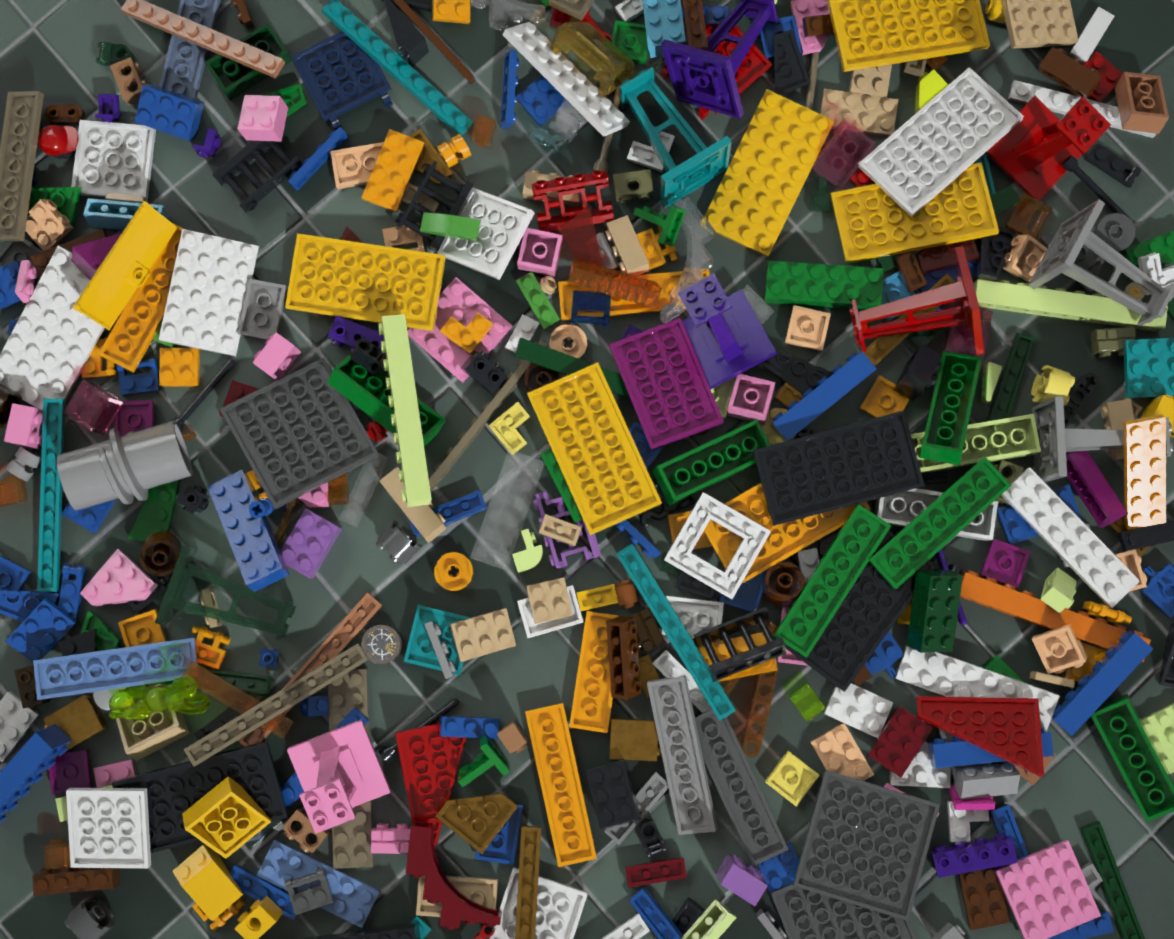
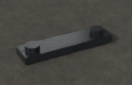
[1117,521,1174,552]

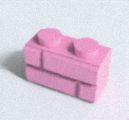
[371,823,411,854]

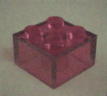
[64,380,123,435]

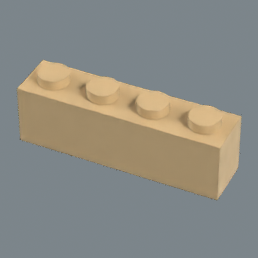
[379,467,447,543]

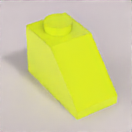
[915,69,948,114]

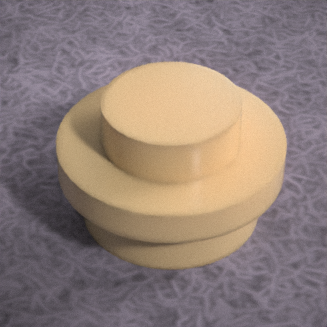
[540,276,558,294]

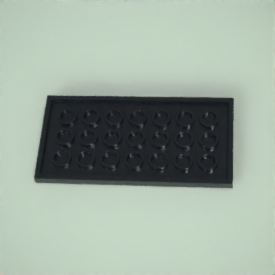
[752,411,925,526]
[785,531,936,692]
[112,740,289,853]

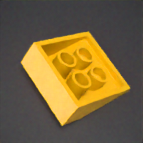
[182,776,271,859]

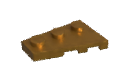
[409,128,453,186]

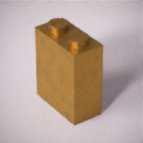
[43,694,109,752]
[609,718,661,761]

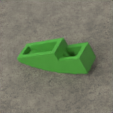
[420,212,481,242]

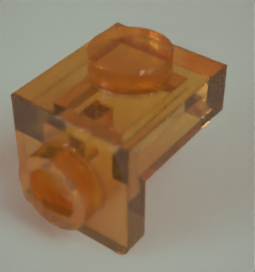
[328,474,349,505]

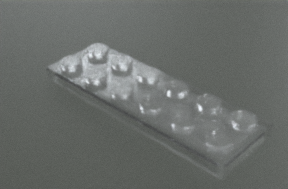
[470,449,545,571]

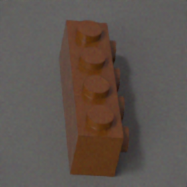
[606,616,641,700]
[32,866,120,896]

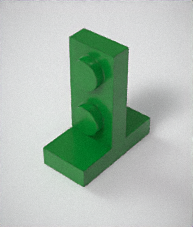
[633,206,686,246]
[458,735,510,787]

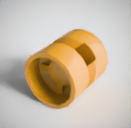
[437,134,472,168]

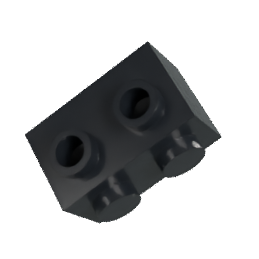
[460,351,507,394]

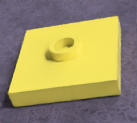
[764,751,820,807]

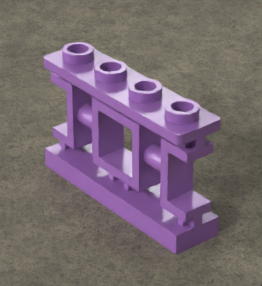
[533,492,601,569]

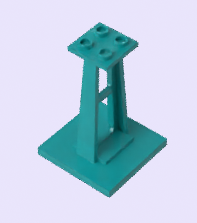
[620,67,732,209]

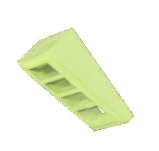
[981,362,1002,405]

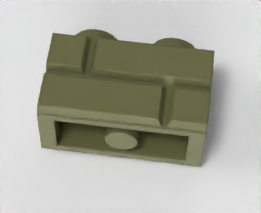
[1090,327,1136,357]

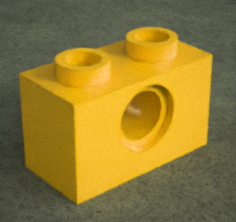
[234,896,283,939]

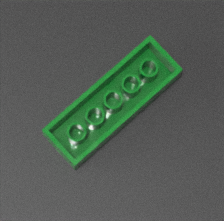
[764,261,884,310]
[920,351,982,465]
[327,355,446,447]
[652,419,771,506]
[1091,694,1174,822]

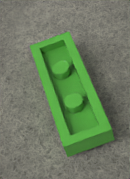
[516,272,560,330]

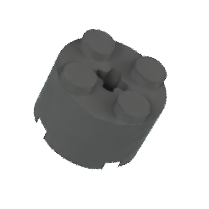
[376,520,422,564]
[64,895,115,939]

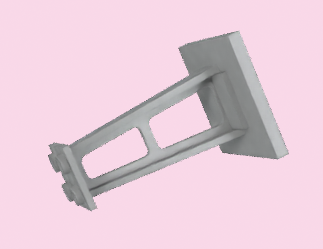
[1028,199,1174,326]
[1032,396,1173,483]

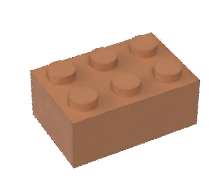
[1115,72,1169,134]

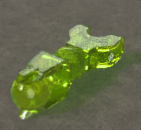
[108,677,211,719]

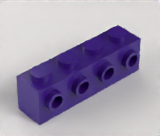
[328,316,384,359]
[931,833,1018,878]

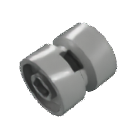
[6,446,41,482]

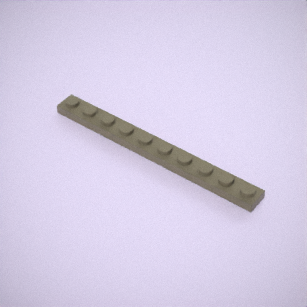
[428,340,547,493]
[184,644,368,767]

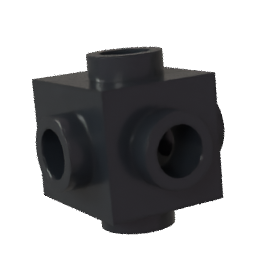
[176,484,210,514]

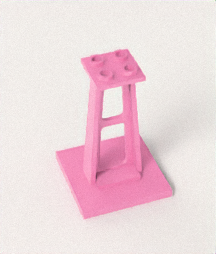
[287,719,391,834]

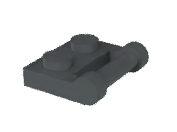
[285,868,334,915]

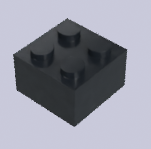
[893,344,942,401]

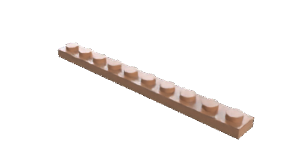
[120,0,285,78]
[237,592,383,746]

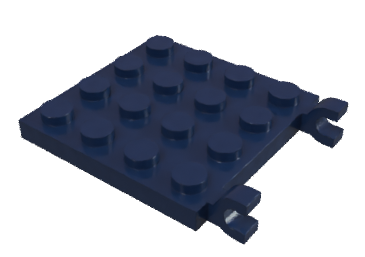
[291,31,393,130]

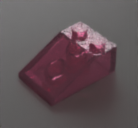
[812,118,877,189]
[940,301,993,362]

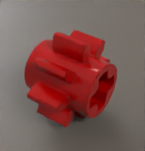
[366,420,388,443]

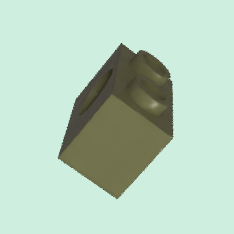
[613,169,654,203]

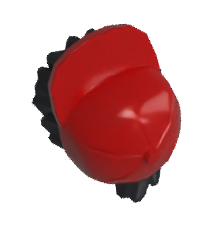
[37,125,79,159]

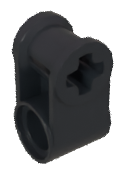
[350,338,386,375]
[639,819,668,860]

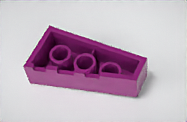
[71,233,122,280]

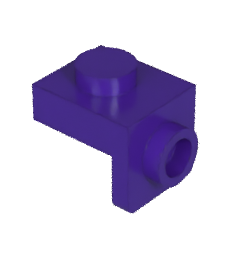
[95,94,120,122]
[192,128,221,158]

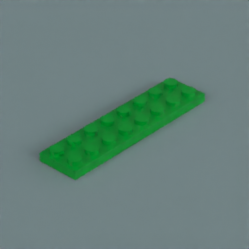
[869,457,1011,590]
[773,504,891,658]

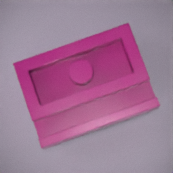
[949,785,995,810]

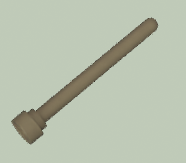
[805,52,819,110]
[593,85,621,173]

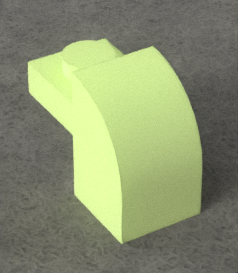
[512,529,543,573]

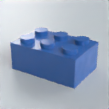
[135,84,205,141]

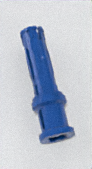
[249,498,286,519]

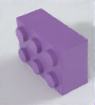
[280,508,342,579]
[716,854,768,906]

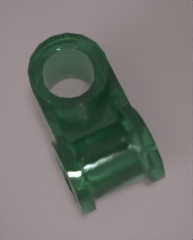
[96,42,135,66]

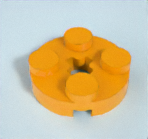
[434,552,473,591]

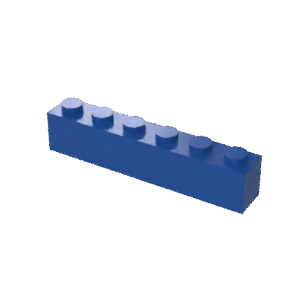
[770,352,876,442]
[1052,631,1153,736]
[928,727,1054,768]

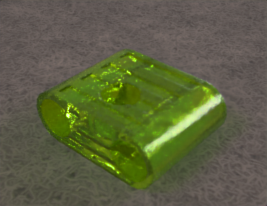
[788,683,825,722]

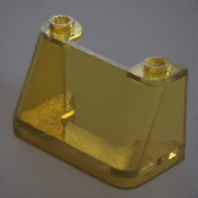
[549,21,635,97]

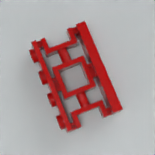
[531,170,614,232]

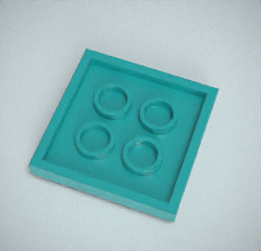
[1123,338,1174,398]
[404,605,471,675]

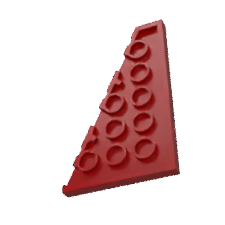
[917,696,1044,777]
[395,716,470,846]

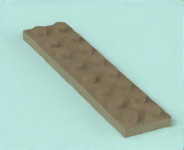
[0,91,44,241]

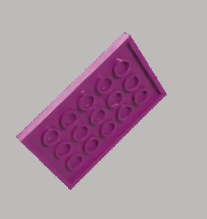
[609,318,724,451]

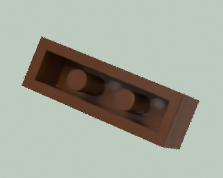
[1039,47,1101,100]

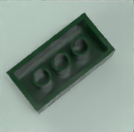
[204,22,292,100]
[907,570,963,653]

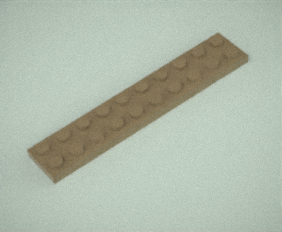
[328,669,374,869]

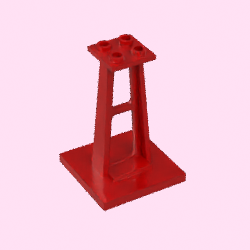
[985,95,1111,203]
[849,246,984,355]

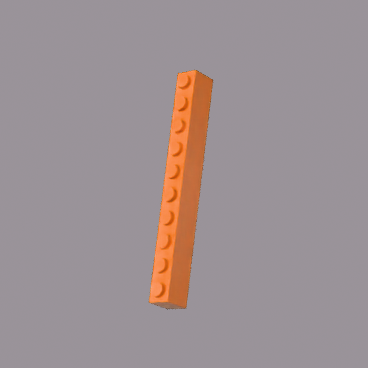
[960,570,1151,662]

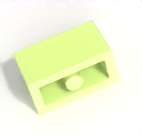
[1040,567,1077,613]

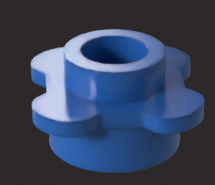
[259,648,279,668]

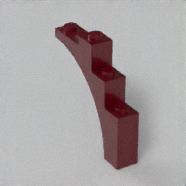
[406,821,502,930]

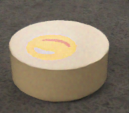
[1124,282,1145,300]

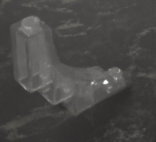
[660,197,715,324]

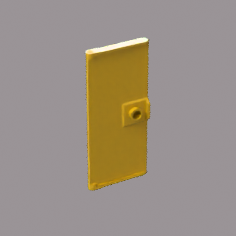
[72,201,178,331]

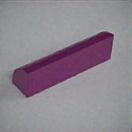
[1066,451,1127,528]

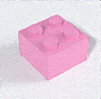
[237,95,288,142]
[517,228,563,277]
[253,332,302,381]
[728,374,775,425]
[4,403,43,450]

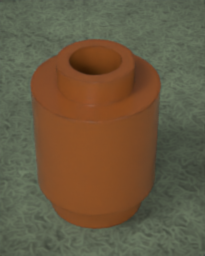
[615,579,638,609]

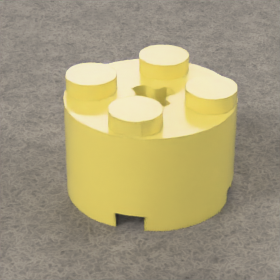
[1031,365,1075,406]

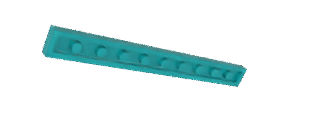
[321,0,473,136]
[37,398,65,592]
[616,544,737,721]

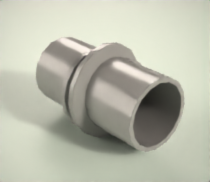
[57,420,193,511]

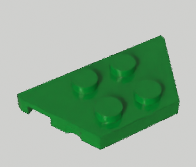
[80,611,121,651]

